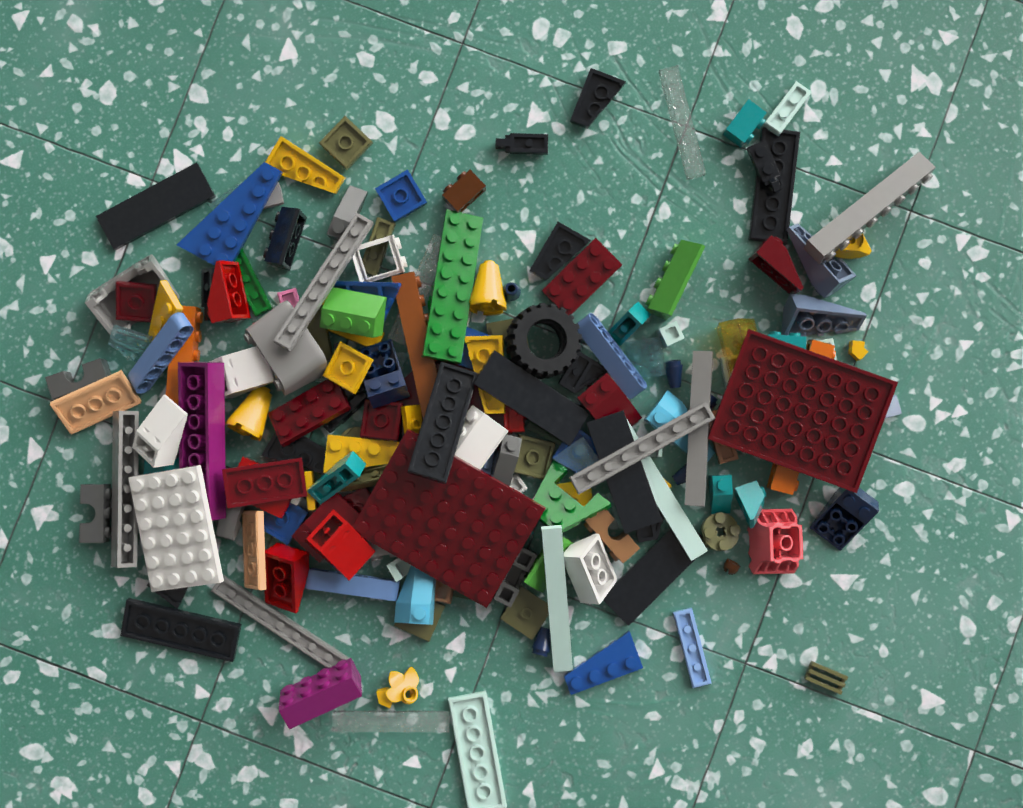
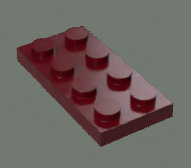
[541,238,622,315]
[268,379,351,447]
[222,458,307,509]

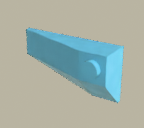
[643,390,715,462]
[394,565,436,625]

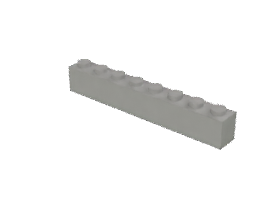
[803,152,936,265]
[111,411,139,568]

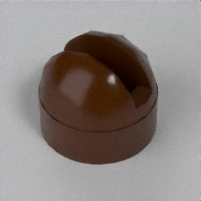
[723,558,741,575]

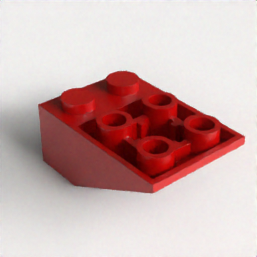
[305,509,376,581]

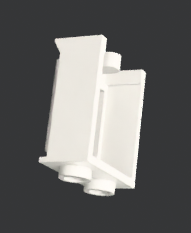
[352,234,408,282]

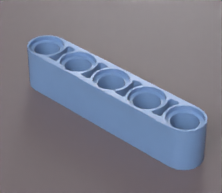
[127,312,194,394]
[577,313,647,399]
[305,568,400,601]

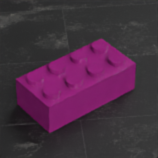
[279,658,362,730]

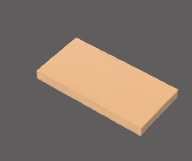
[50,370,142,435]
[242,510,266,590]

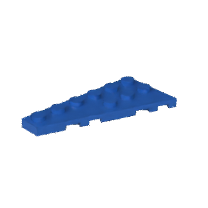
[177,162,283,266]

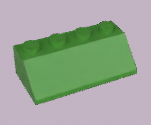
[645,240,705,320]

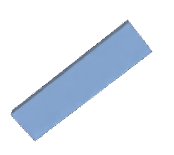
[673,607,712,688]

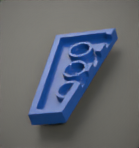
[564,631,643,695]

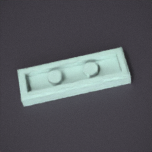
[763,81,812,137]

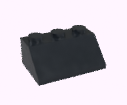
[263,207,307,271]

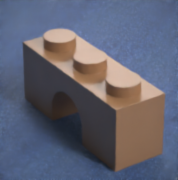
[583,509,640,563]

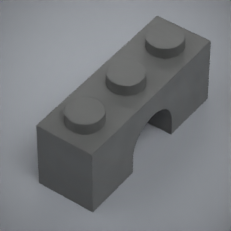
[45,358,111,400]
[79,484,112,543]
[493,546,537,608]

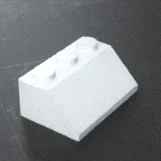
[455,405,508,470]
[564,534,618,605]

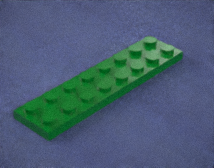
[422,209,483,365]

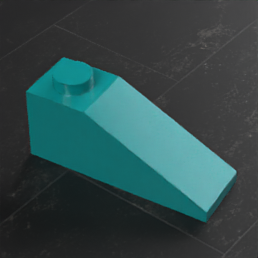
[307,451,366,505]

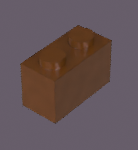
[442,169,486,212]

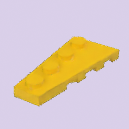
[265,136,346,194]
[465,335,505,414]

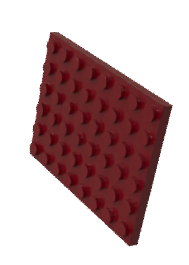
[708,329,898,493]
[352,429,546,608]

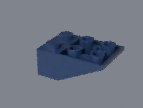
[358,339,410,409]
[810,487,879,551]

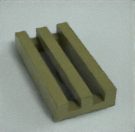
[804,661,848,695]

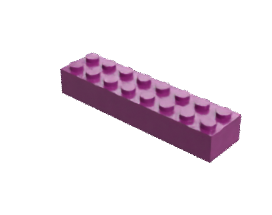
[178,362,226,521]

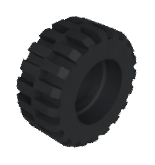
[505,303,582,379]

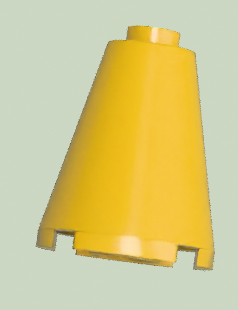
[469,260,507,316]
[225,386,272,441]

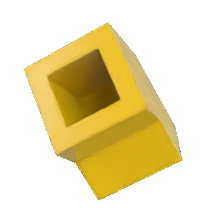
[848,340,868,361]
[376,687,393,708]

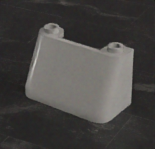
[85,254,180,340]
[243,300,327,396]

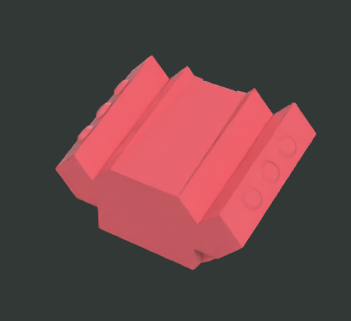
[747,509,803,574]

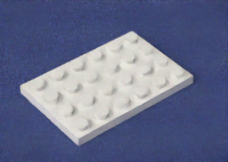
[128,465,224,592]

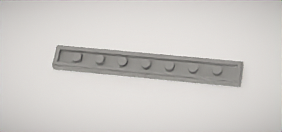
[273,213,374,352]
[684,351,713,507]
[569,401,715,495]
[211,575,350,668]

